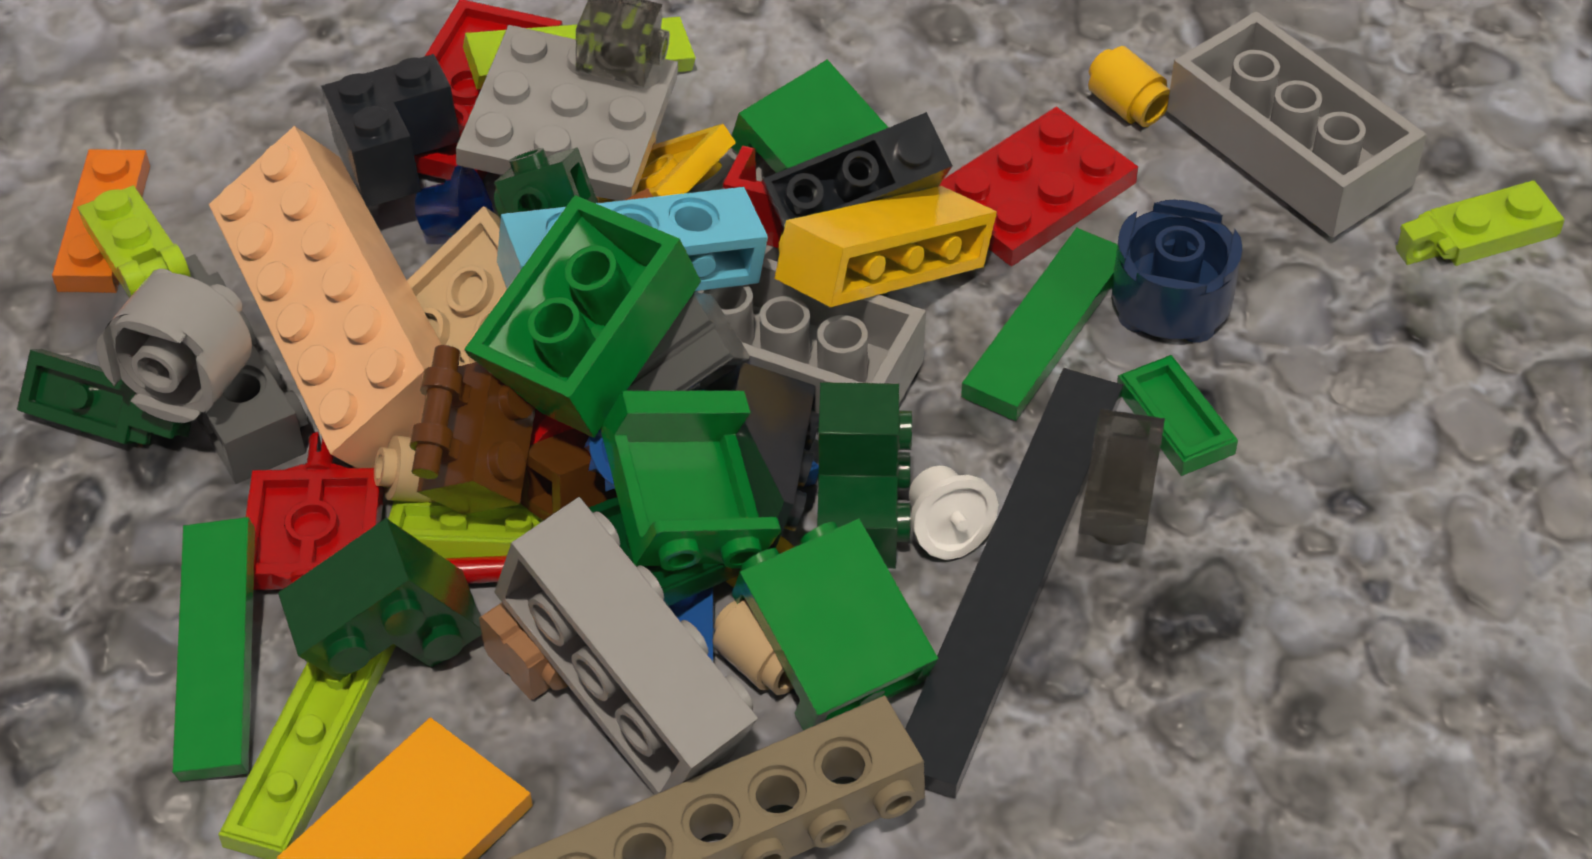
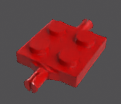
[245,432,384,590]

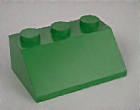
[464,195,701,438]

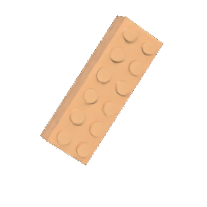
[209,126,442,468]

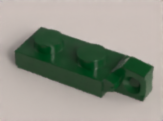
[17,349,192,444]

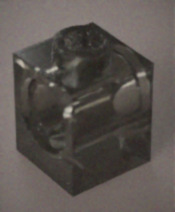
[575,0,670,87]

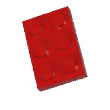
[939,106,1138,267]

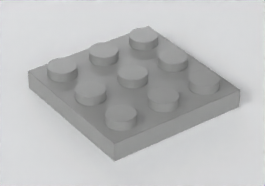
[456,25,678,201]

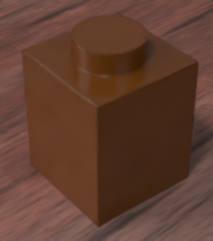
[521,428,617,521]

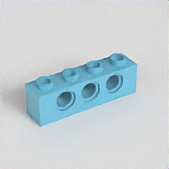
[497,187,768,291]

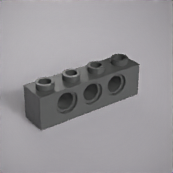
[185,254,308,484]

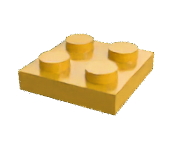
[597,124,736,203]

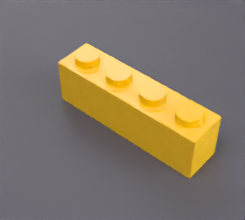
[774,186,997,307]

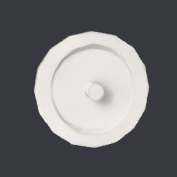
[909,466,999,560]

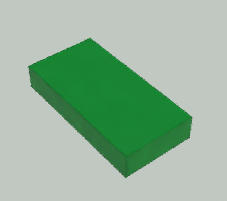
[1117,355,1238,476]

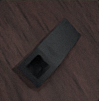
[761,112,953,228]
[731,362,819,549]

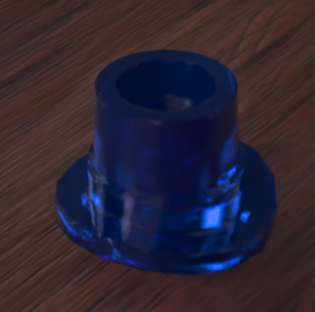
[415,165,494,238]

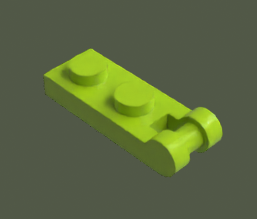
[77,185,191,298]

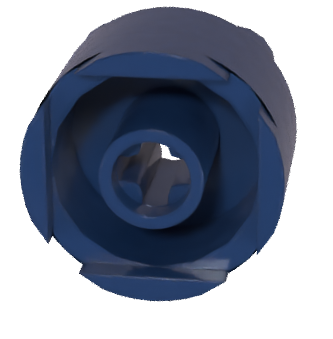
[1112,199,1242,343]

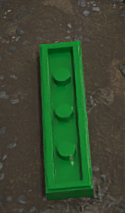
[961,227,1123,421]
[172,517,255,782]

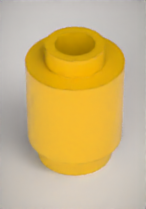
[1088,46,1170,127]

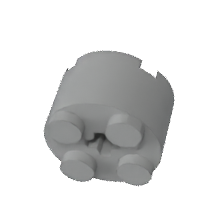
[96,269,252,423]

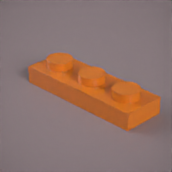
[52,149,150,293]

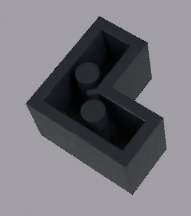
[321,54,460,208]

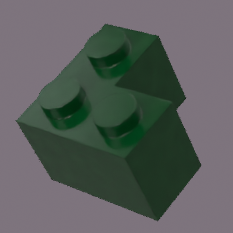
[817,382,912,569]
[278,518,482,681]

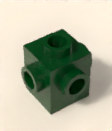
[494,147,598,219]

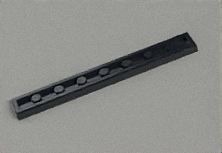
[905,368,1123,799]

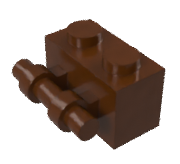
[409,345,536,515]

